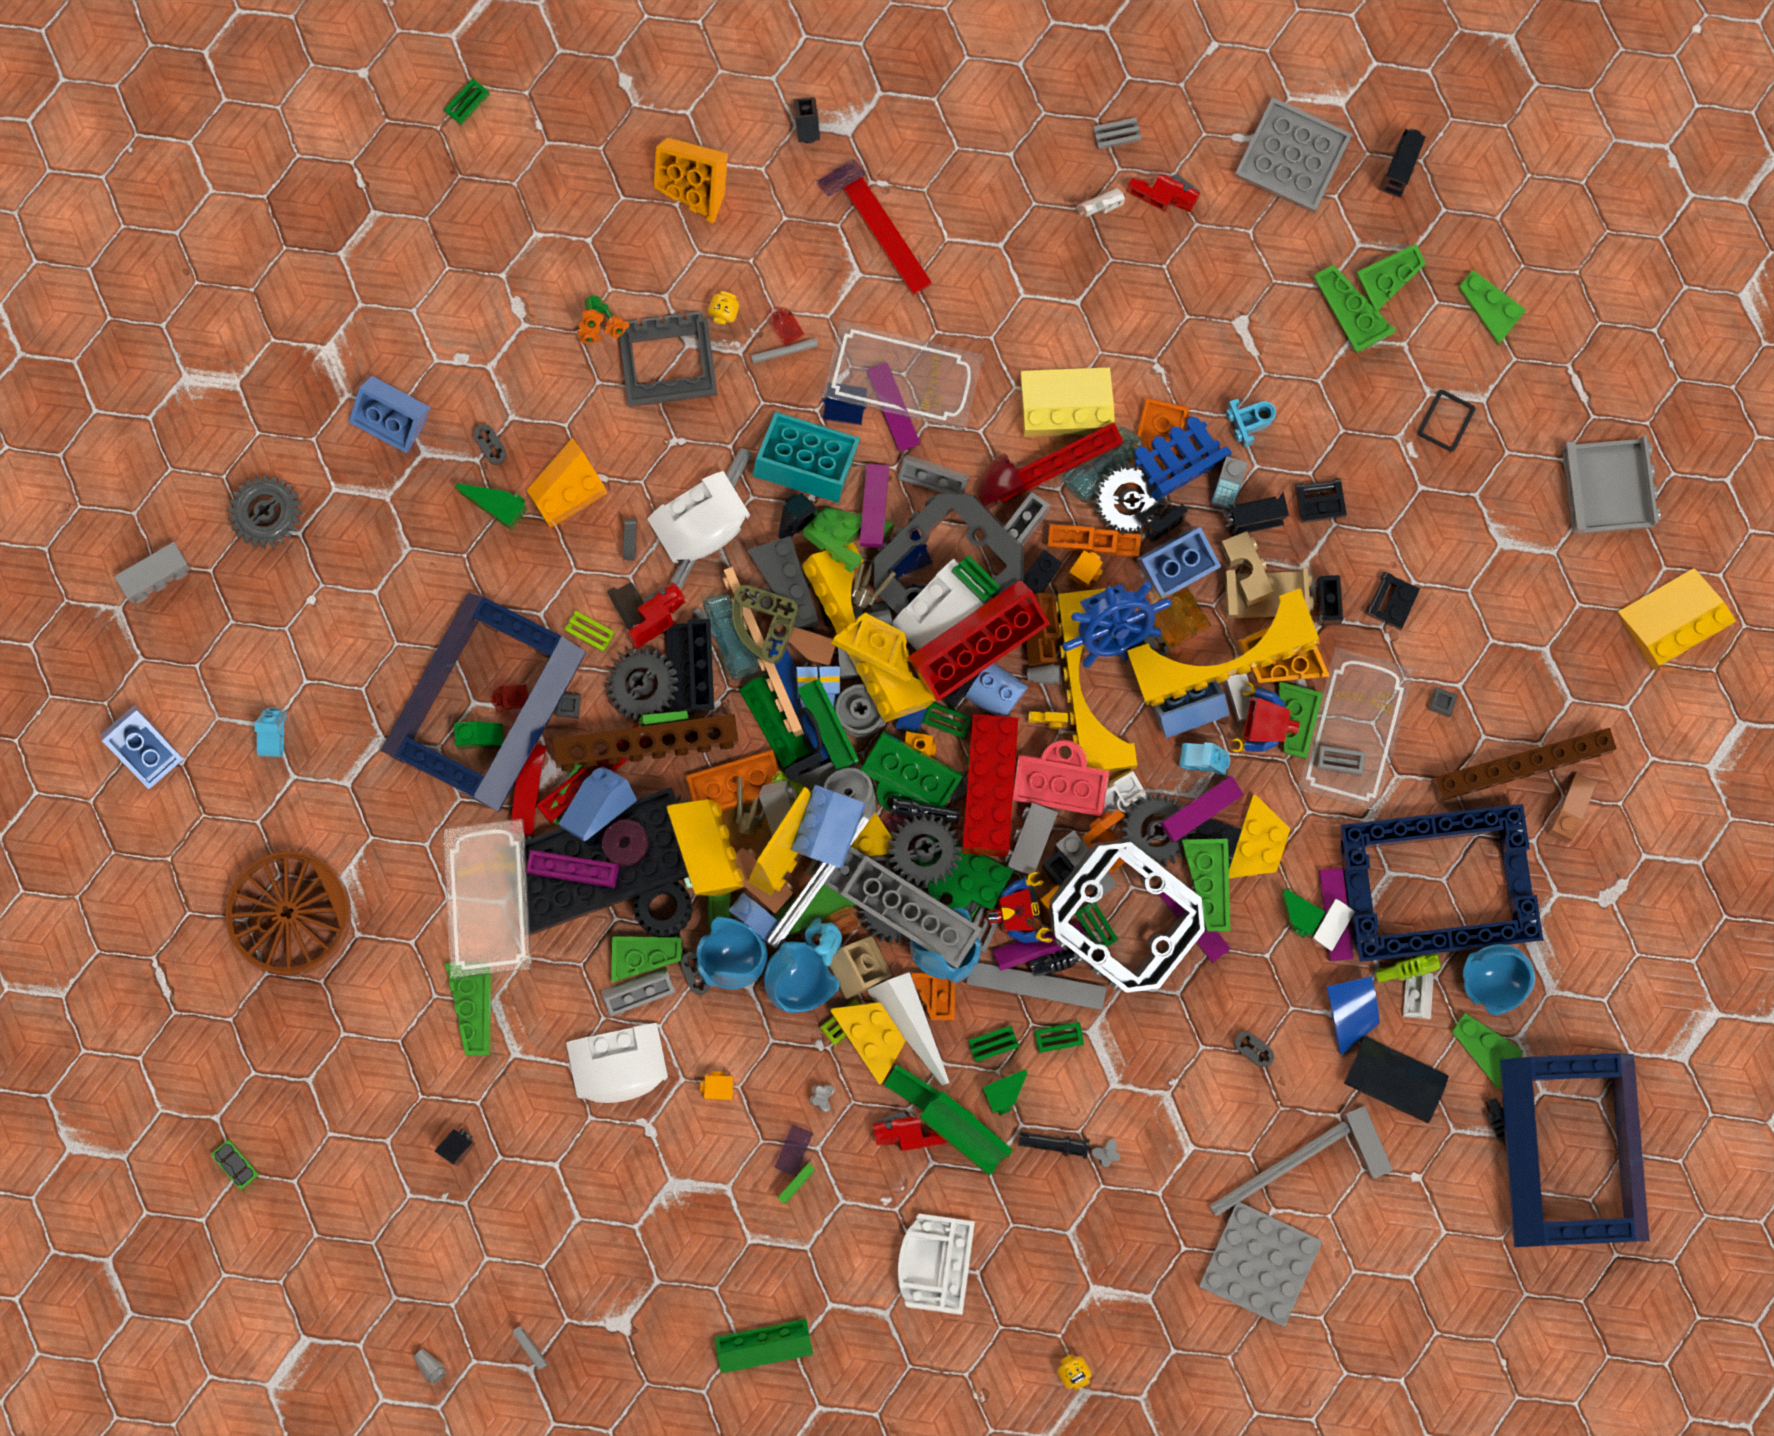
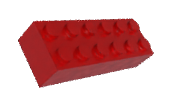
[907,580,1050,702]
[962,714,1019,857]

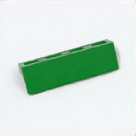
[739,674,813,768]
[797,678,859,771]
[884,1064,975,1117]
[920,1091,1013,1175]
[714,1319,813,1373]

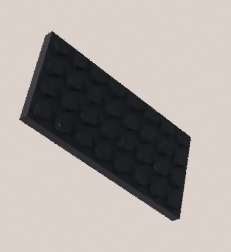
[501,787,689,936]

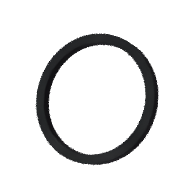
[798,708,822,753]

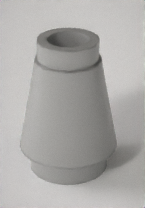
[1027,663,1061,685]
[413,1349,447,1385]

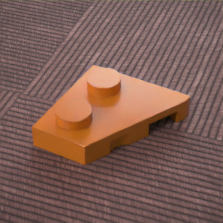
[911,973,956,1021]

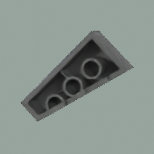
[747,536,819,630]

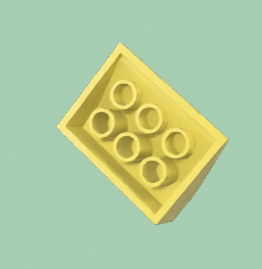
[1021,367,1115,437]

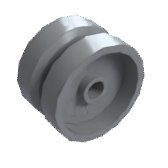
[836,684,884,739]
[824,768,877,820]

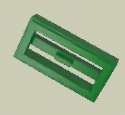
[444,78,490,126]
[951,555,1000,603]
[922,703,973,739]
[1075,902,1118,952]
[1034,1022,1084,1053]
[968,1025,1019,1063]

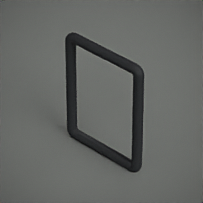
[1418,390,1475,452]

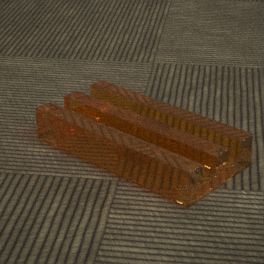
[809,906,860,946]

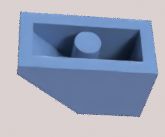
[728,893,779,945]

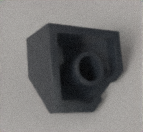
[778,493,818,539]

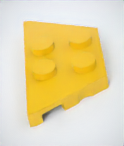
[830,613,912,682]
[1229,794,1290,879]
[812,812,894,861]
[830,1002,906,1085]

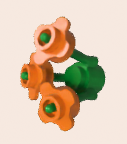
[577,296,630,344]

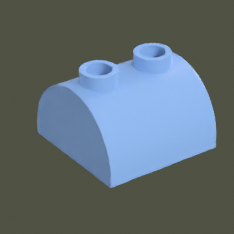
[965,663,1029,717]

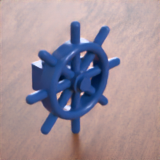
[1062,581,1172,668]

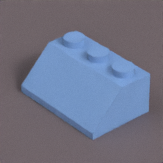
[349,376,430,453]
[1136,526,1221,599]
[1151,681,1230,738]
[791,785,866,869]

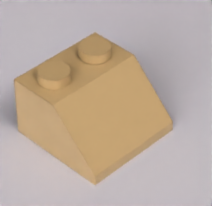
[829,936,893,999]

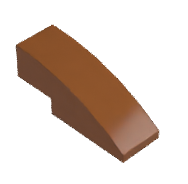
[1027,593,1060,666]

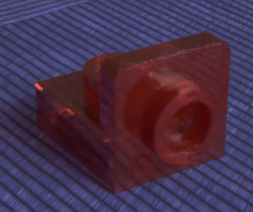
[768,309,804,346]
[492,685,528,713]

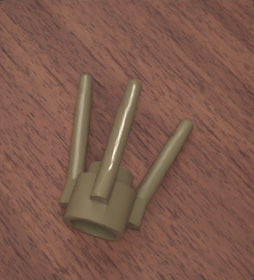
[851,556,896,609]
[736,777,765,835]

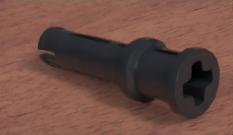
[889,795,960,824]
[1018,1131,1090,1160]

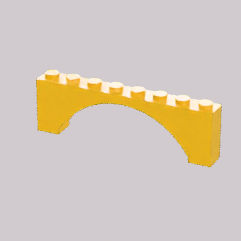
[802,542,935,722]
[1055,588,1137,772]
[1127,588,1320,706]

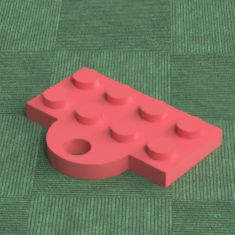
[1013,740,1110,816]

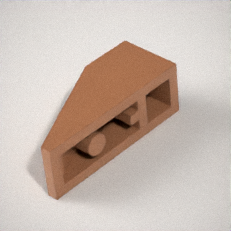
[769,621,835,670]
[1547,772,1597,843]

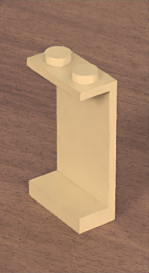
[1224,568,1314,619]

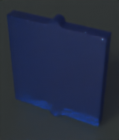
[823,383,867,425]
[887,529,932,578]

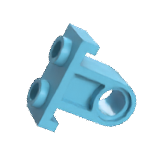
[1226,399,1276,448]
[255,708,287,758]
[1179,742,1230,775]

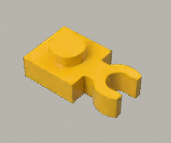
[1028,711,1068,729]

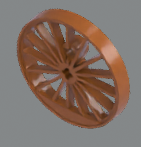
[225,852,351,976]

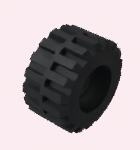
[634,882,693,937]

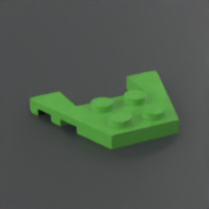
[803,507,894,573]

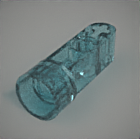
[1064,427,1142,503]
[703,593,761,680]

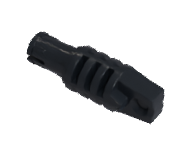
[1029,948,1094,976]
[1485,1098,1506,1149]

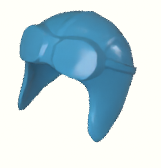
[910,908,981,983]
[696,917,767,990]
[764,941,840,1013]
[1462,944,1535,1015]

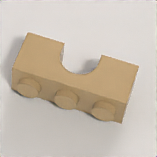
[1221,531,1276,608]

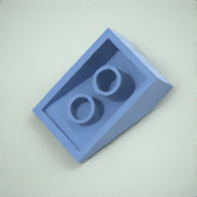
[100,705,183,789]
[559,766,637,842]

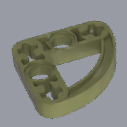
[732,585,799,664]

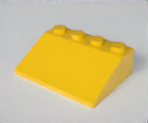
[1617,568,1736,670]
[748,787,811,896]
[666,799,744,897]

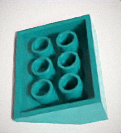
[753,412,860,503]

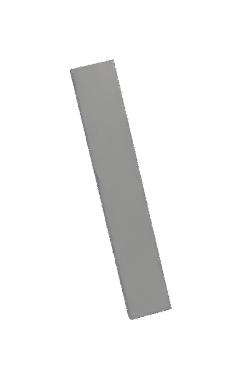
[966,963,1107,1010]

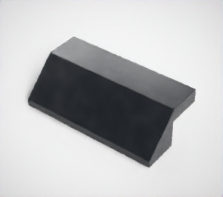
[666,619,715,714]
[1344,1036,1449,1124]

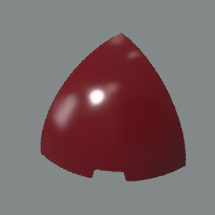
[977,453,1024,509]

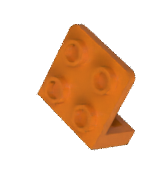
[1082,809,1125,873]

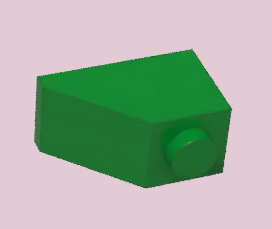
[454,721,504,750]
[1281,888,1325,938]
[982,1069,1027,1116]

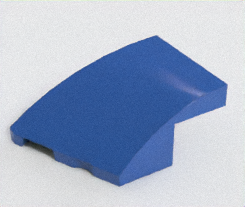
[1326,976,1380,1055]

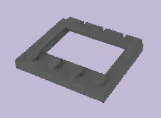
[619,311,718,407]

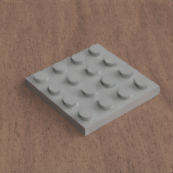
[1235,97,1352,213]
[1198,1202,1322,1327]

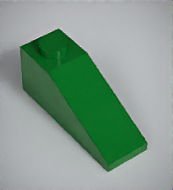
[455,483,528,531]

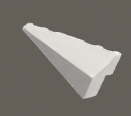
[867,972,949,1086]

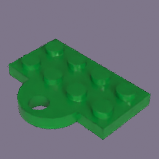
[860,731,962,811]
[914,836,1013,910]

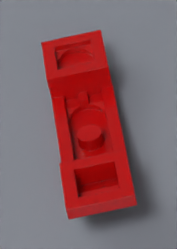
[510,745,547,836]

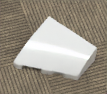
[1076,188,1125,217]
[1104,769,1147,814]

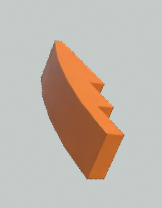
[1048,524,1142,558]

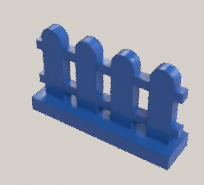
[1134,417,1232,502]

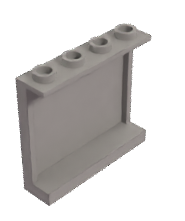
[1562,435,1661,535]

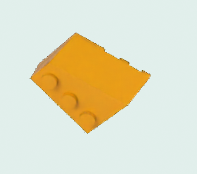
[654,138,728,224]
[526,437,607,528]
[1236,626,1330,683]

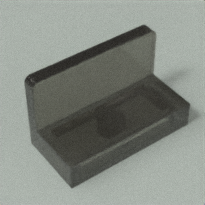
[607,583,644,631]

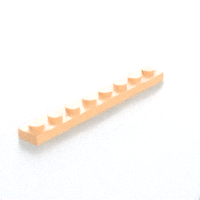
[723,567,804,737]

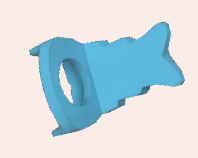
[805,918,842,966]

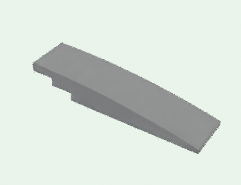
[805,846,983,969]

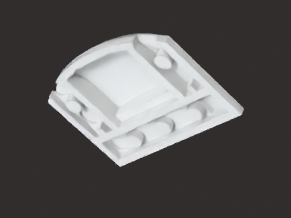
[647,471,750,563]
[892,559,993,650]
[566,1023,668,1103]
[898,1214,975,1315]

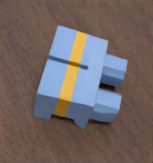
[795,666,840,709]

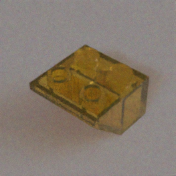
[1154,588,1211,650]

